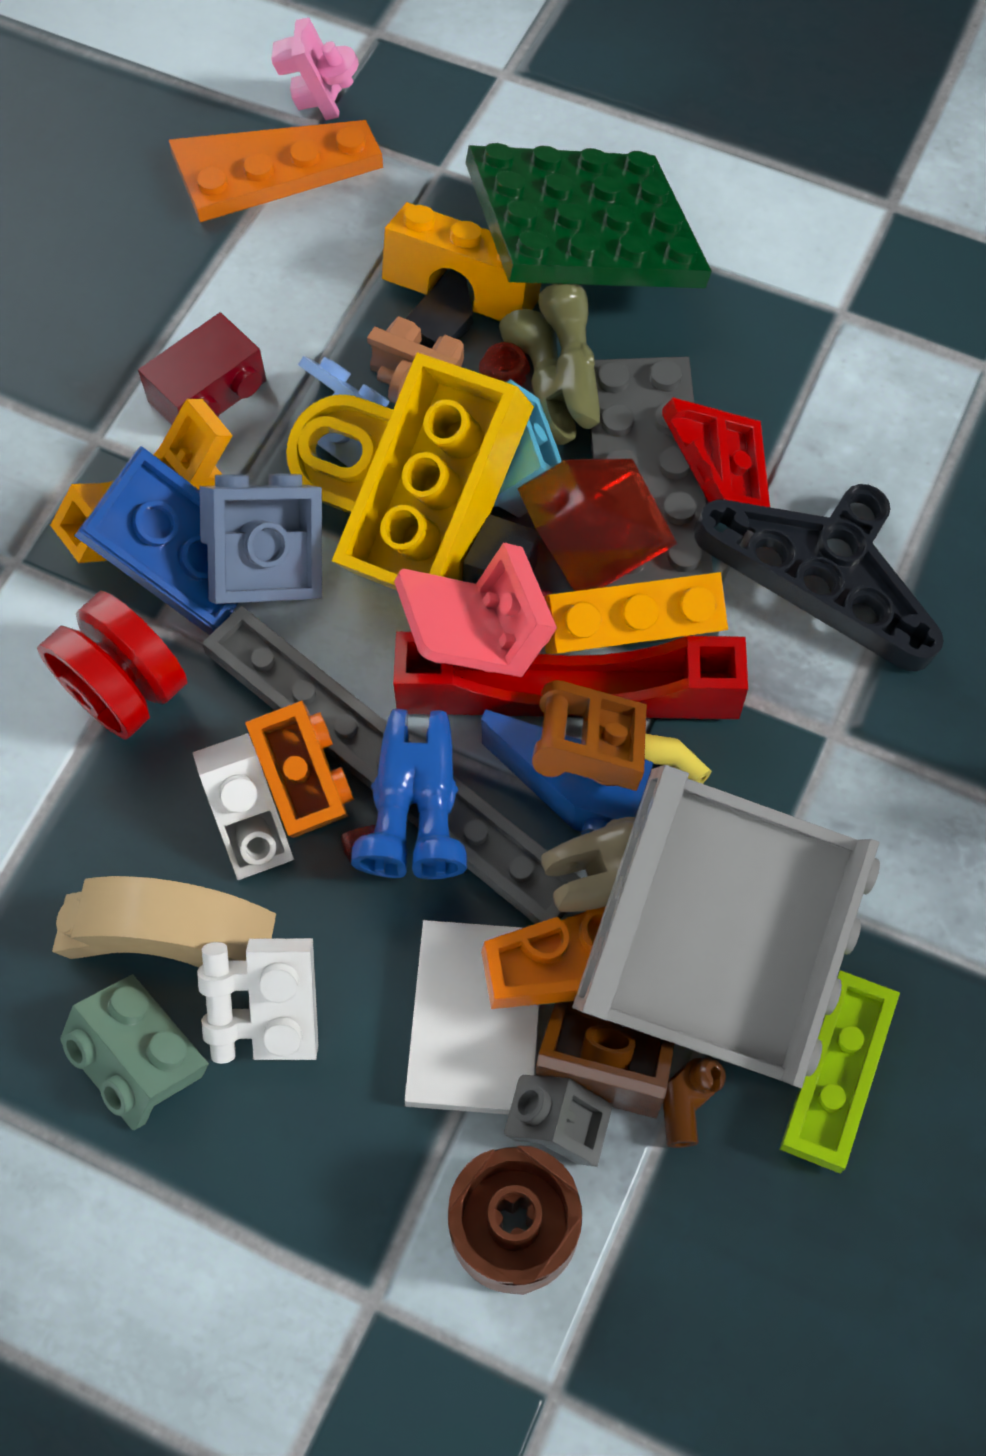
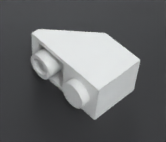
[193,733,294,880]

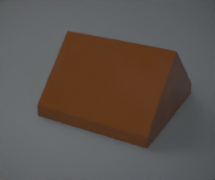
[535,1001,675,1119]

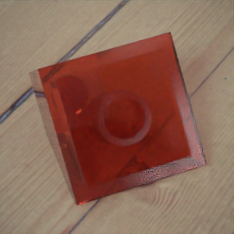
[518,459,678,591]

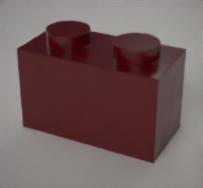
[138,312,267,425]

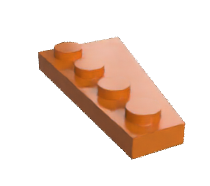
[169,120,383,223]
[481,907,606,1009]

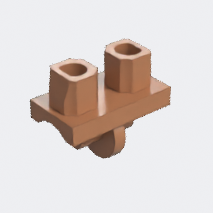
[367,316,464,404]

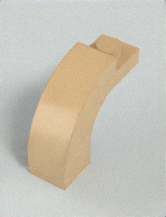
[52,876,276,967]

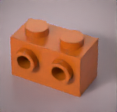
[245,701,354,838]

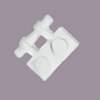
[197,938,319,1064]

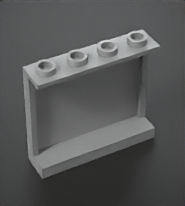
[572,765,880,1088]

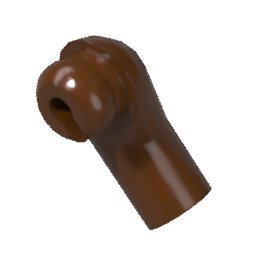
[663,1057,726,1148]

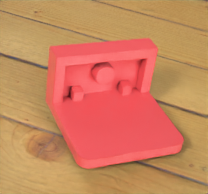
[394,543,557,677]

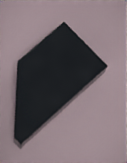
[405,269,473,349]

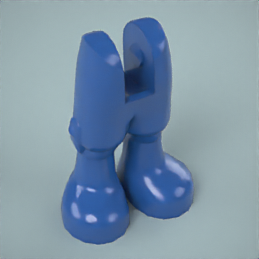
[351,709,467,879]

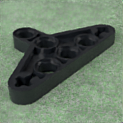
[693,484,944,671]

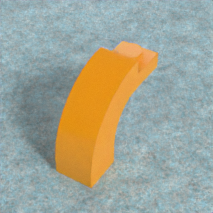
[50,399,233,563]

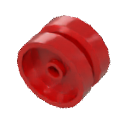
[37,590,188,740]

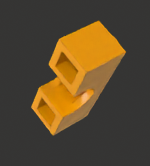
[382,202,541,321]
[544,572,728,654]

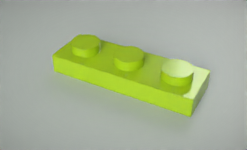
[779,970,900,1174]

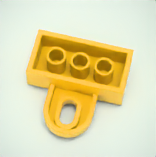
[286,352,534,591]

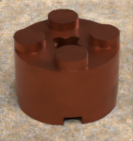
[448,1146,582,1295]

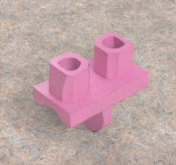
[271,17,359,120]

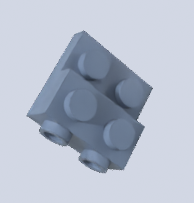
[200,474,322,604]

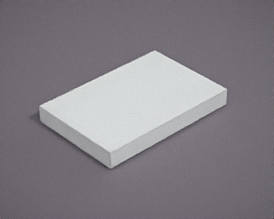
[405,920,539,1115]

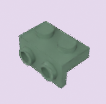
[60,974,209,1130]

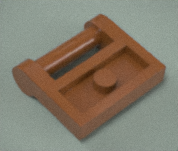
[532,680,647,791]

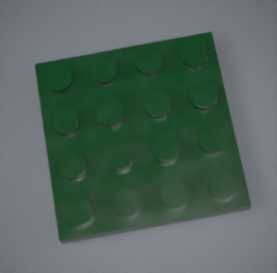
[465,143,712,288]

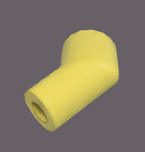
[645,734,712,784]

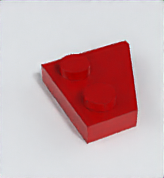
[662,397,770,507]

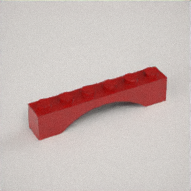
[393,631,748,719]

